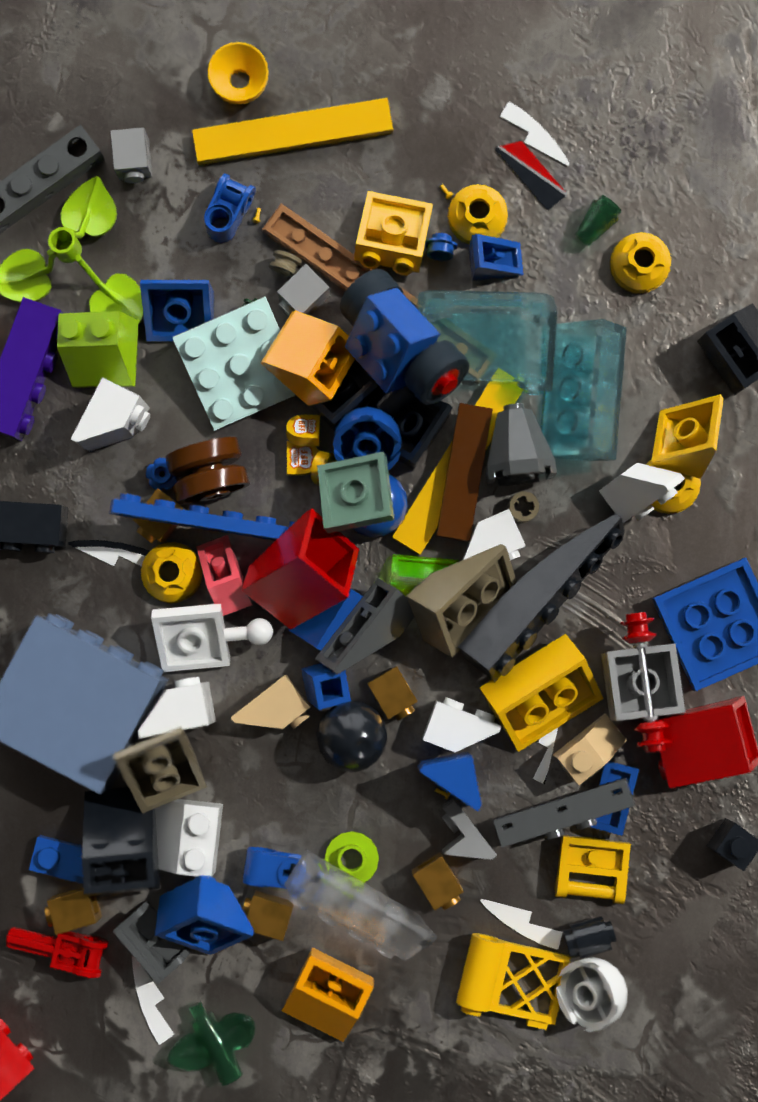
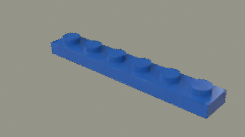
[109,494,295,541]

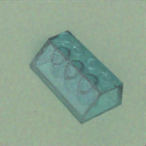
[540,319,627,461]

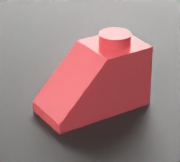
[196,535,252,616]

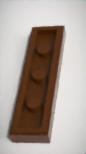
[436,403,493,542]

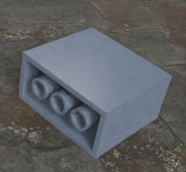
[0,613,169,794]

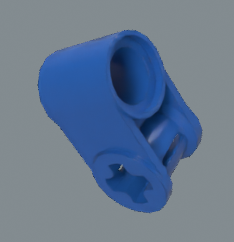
[204,173,256,243]
[242,847,310,890]

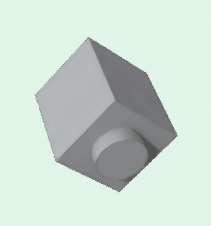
[111,127,152,183]
[277,264,330,317]

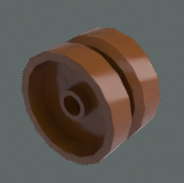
[165,437,250,504]

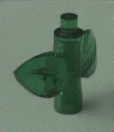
[167,1001,255,1086]

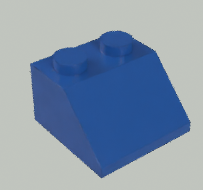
[155,875,254,955]

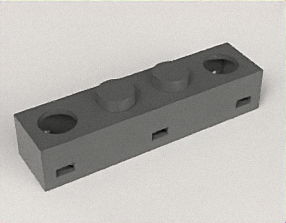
[0,124,105,234]
[493,778,635,847]

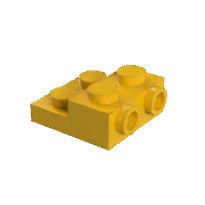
[354,191,433,275]

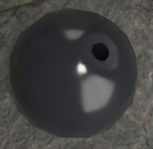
[316,701,388,772]

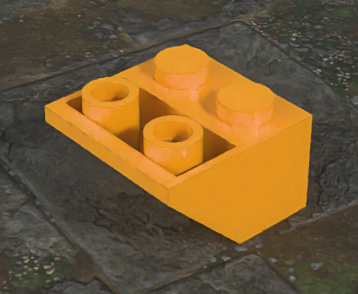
[261,310,355,406]
[282,947,374,1042]

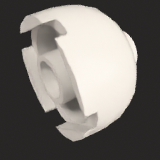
[556,957,628,1032]

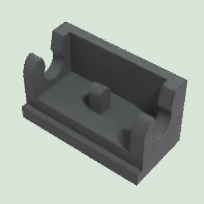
[113,900,191,985]

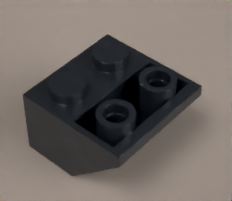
[697,303,758,395]

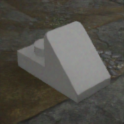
[442,797,497,860]

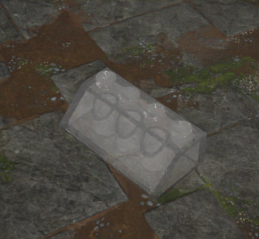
[284,849,437,961]

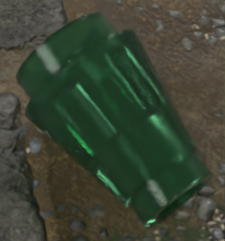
[574,195,622,247]

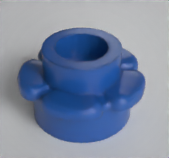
[425,233,458,261]
[145,458,177,490]

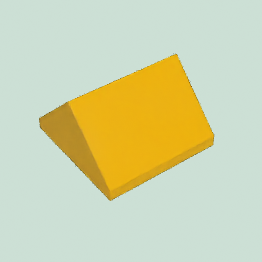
[651,394,724,479]

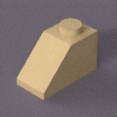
[230,674,311,729]
[553,714,627,785]

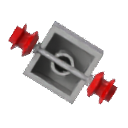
[601,612,685,753]

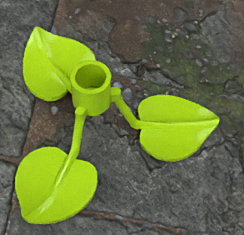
[0,176,144,324]

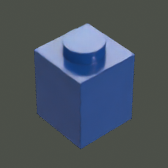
[301,663,351,710]

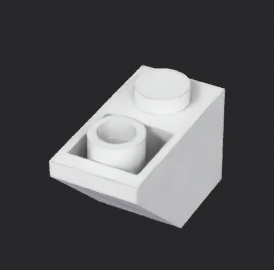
[599,463,685,523]
[462,509,526,561]
[422,697,501,752]

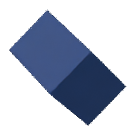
[469,234,524,281]

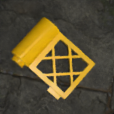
[456,933,571,1030]

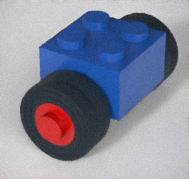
[340,269,469,405]

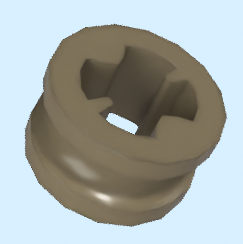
[269,250,302,278]
[508,491,539,523]

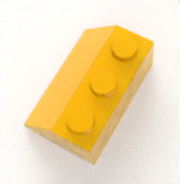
[479,634,604,752]

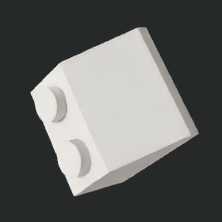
[71,378,151,451]
[138,677,216,738]
[155,799,223,876]

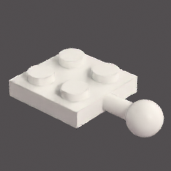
[151,603,273,672]

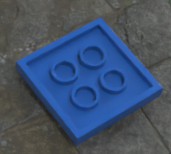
[652,557,758,691]

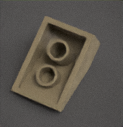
[407,544,517,658]
[113,727,207,814]

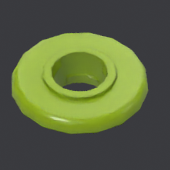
[325,831,379,886]

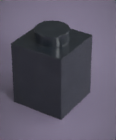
[706,818,758,871]

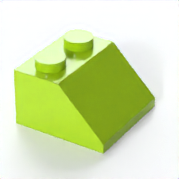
[57,311,139,388]

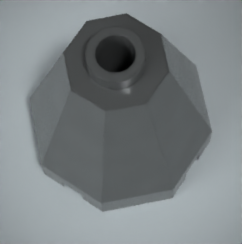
[485,404,557,486]

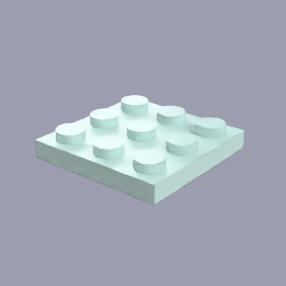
[172,297,295,431]

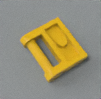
[555,835,631,904]

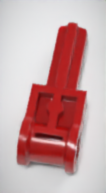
[6,927,109,978]

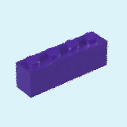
[0,297,63,442]

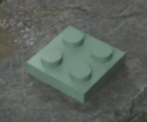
[317,452,394,533]

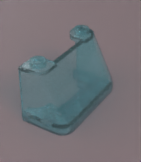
[418,290,558,395]

